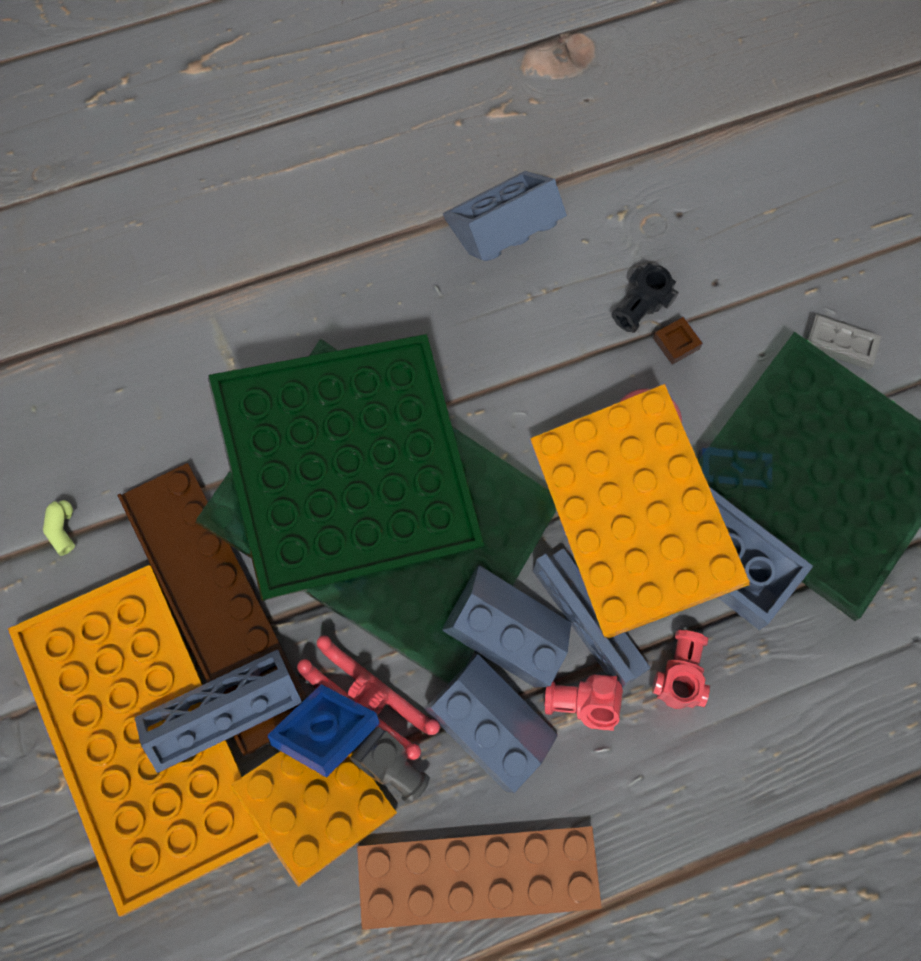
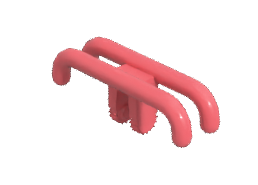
[297,635,440,760]

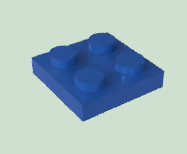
[267,684,380,778]

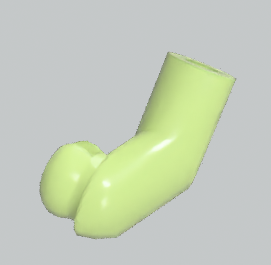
[43,500,75,556]

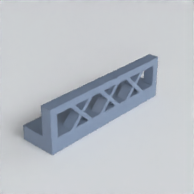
[533,548,651,688]
[135,650,302,773]

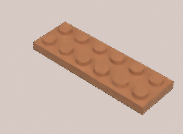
[357,826,602,930]

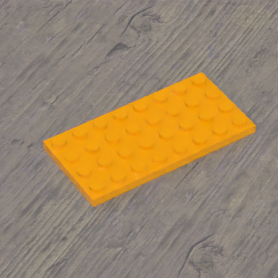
[8,565,268,917]

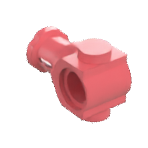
[652,630,710,709]
[545,674,623,731]

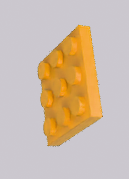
[231,751,397,887]

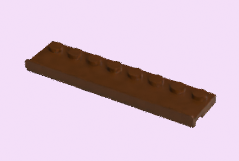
[117,463,307,756]

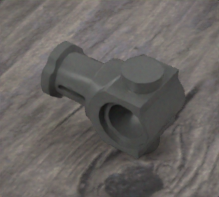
[349,726,430,804]

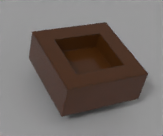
[653,317,703,365]

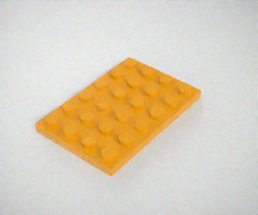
[530,384,750,639]

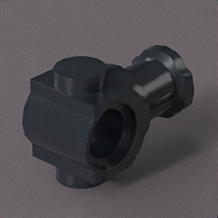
[612,262,679,333]

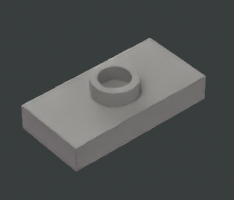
[804,314,882,370]

